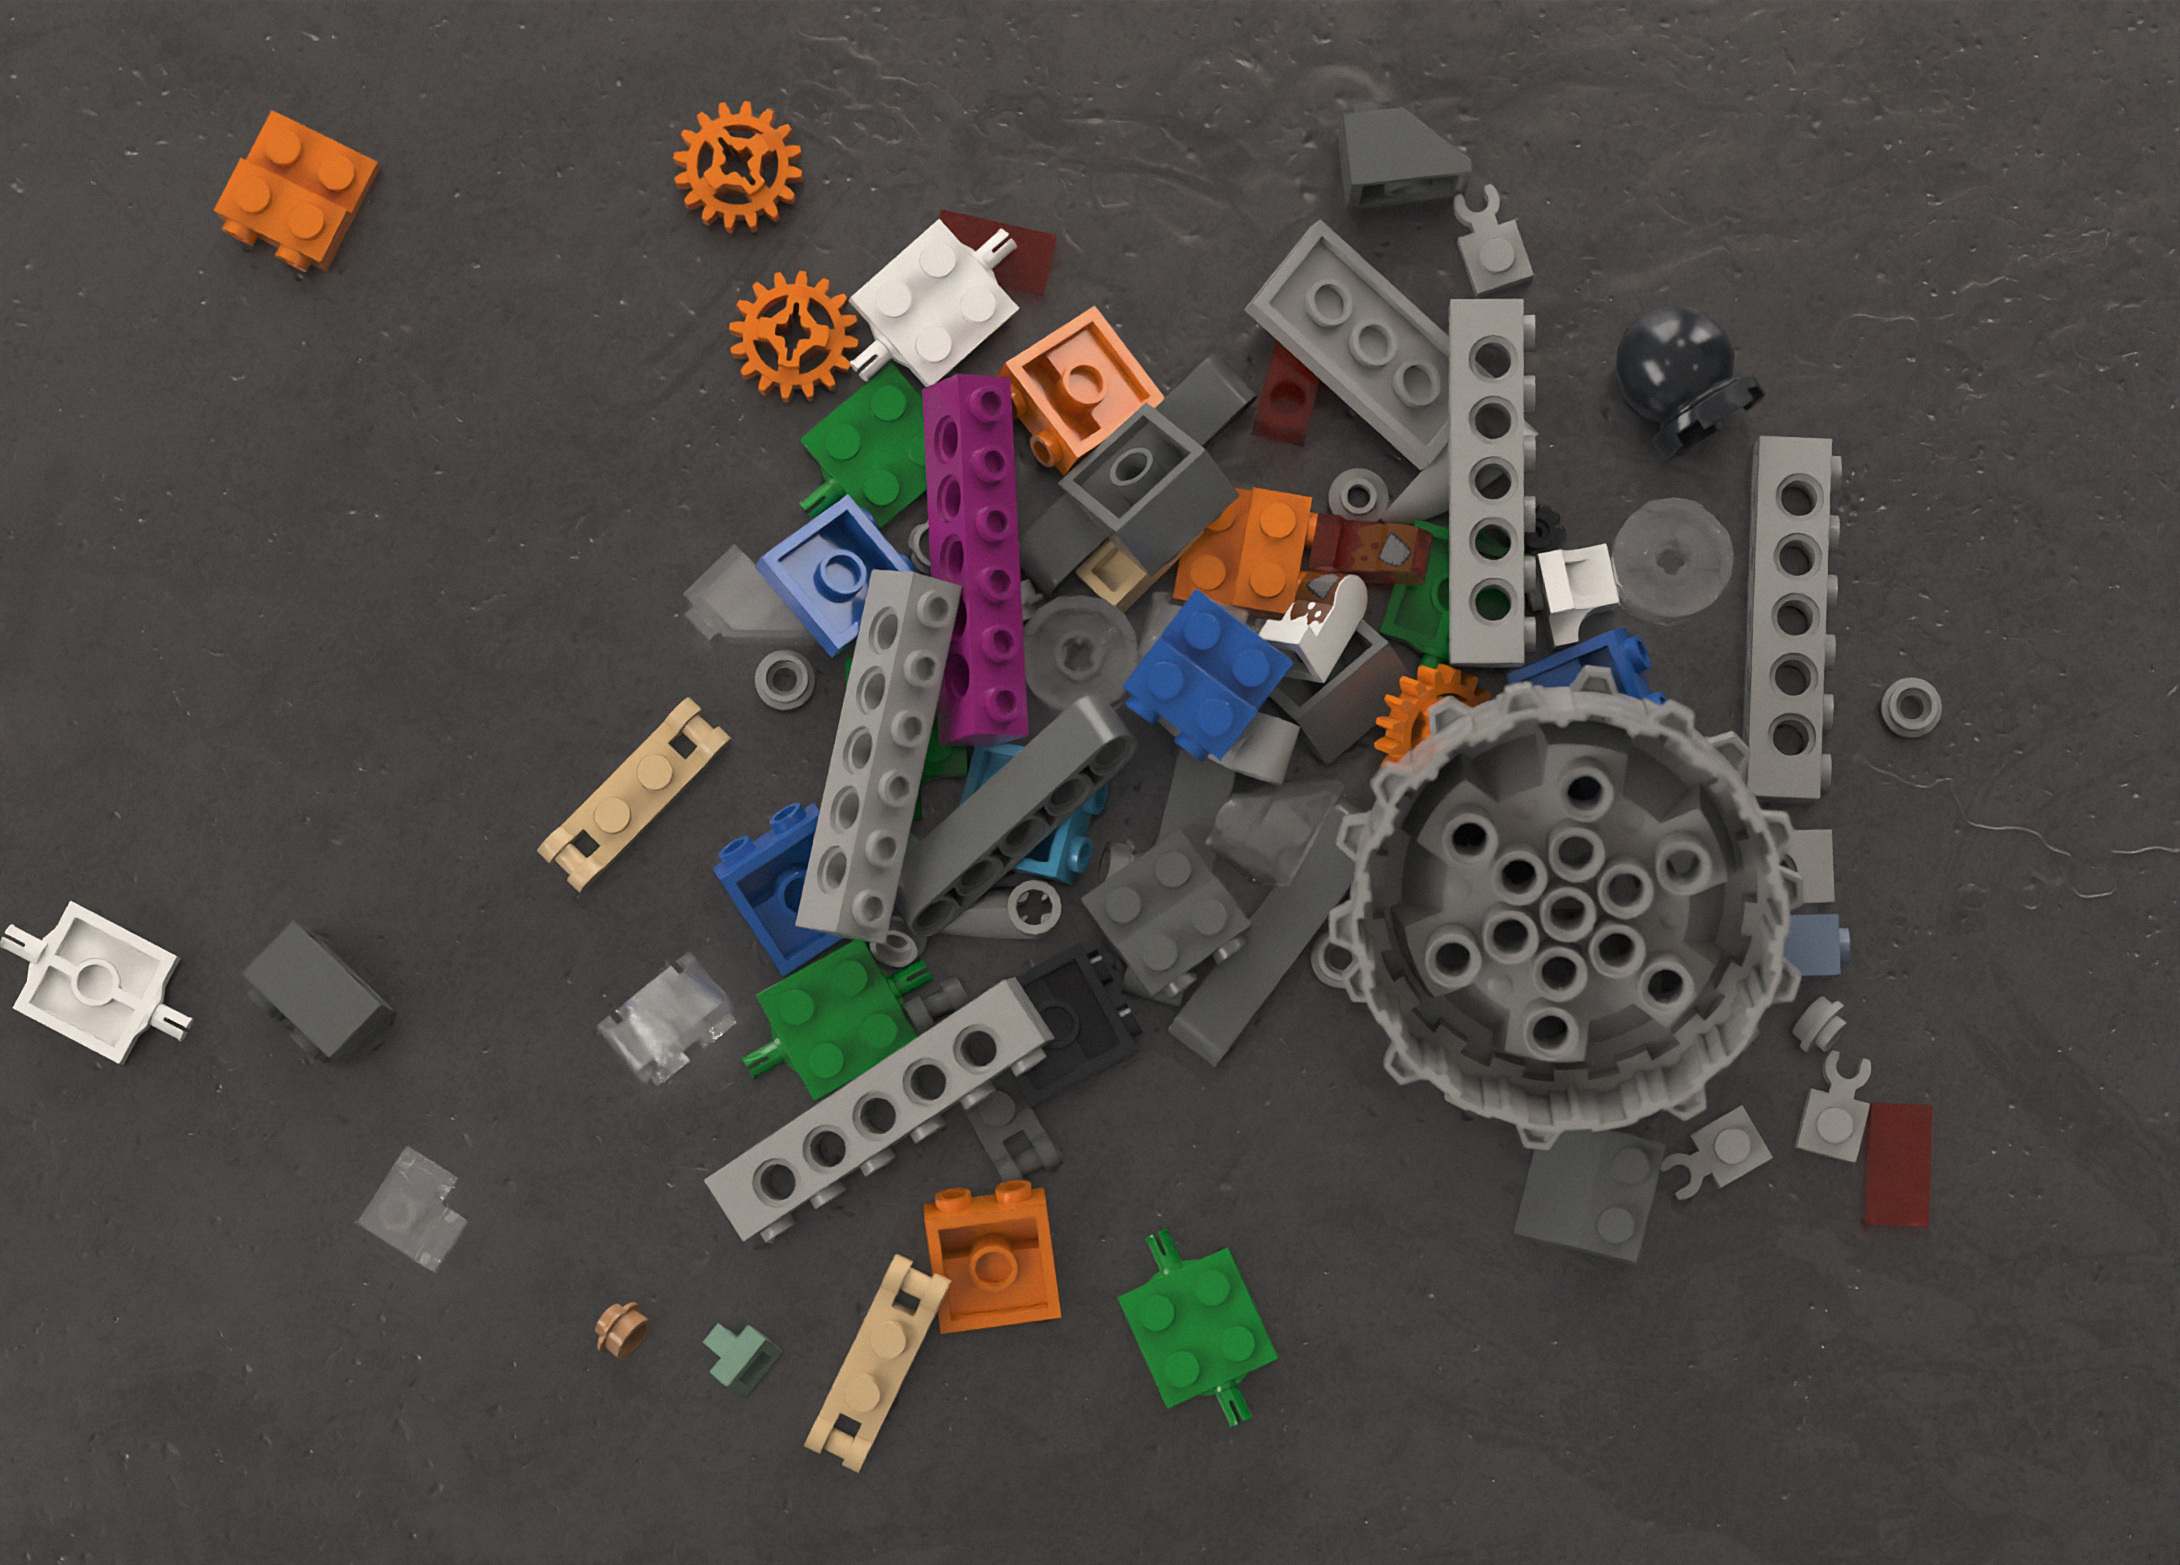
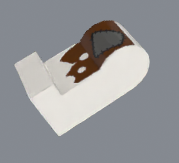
[1258,570,1368,683]

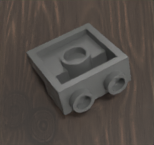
[1081,828,1251,1000]

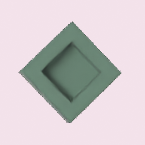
[703,1323,783,1398]

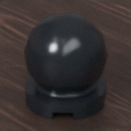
[1616,305,1766,461]

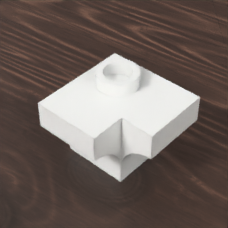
[1526,544,1619,654]

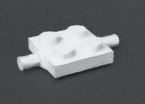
[849,219,1019,388]
[0,901,193,1065]

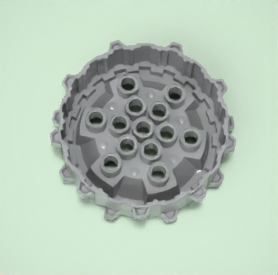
[1329,665,1804,1150]

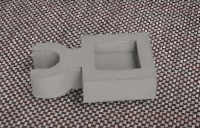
[1453,184,1534,298]
[1794,1050,1871,1163]
[1660,1105,1773,1200]

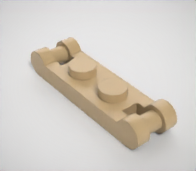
[537,697,732,893]
[804,1254,951,1473]

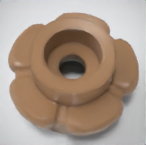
[595,1302,651,1360]

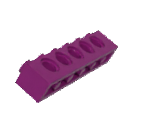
[922,374,1028,747]

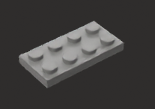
[1244,219,1494,470]

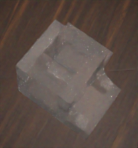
[357,1145,469,1273]

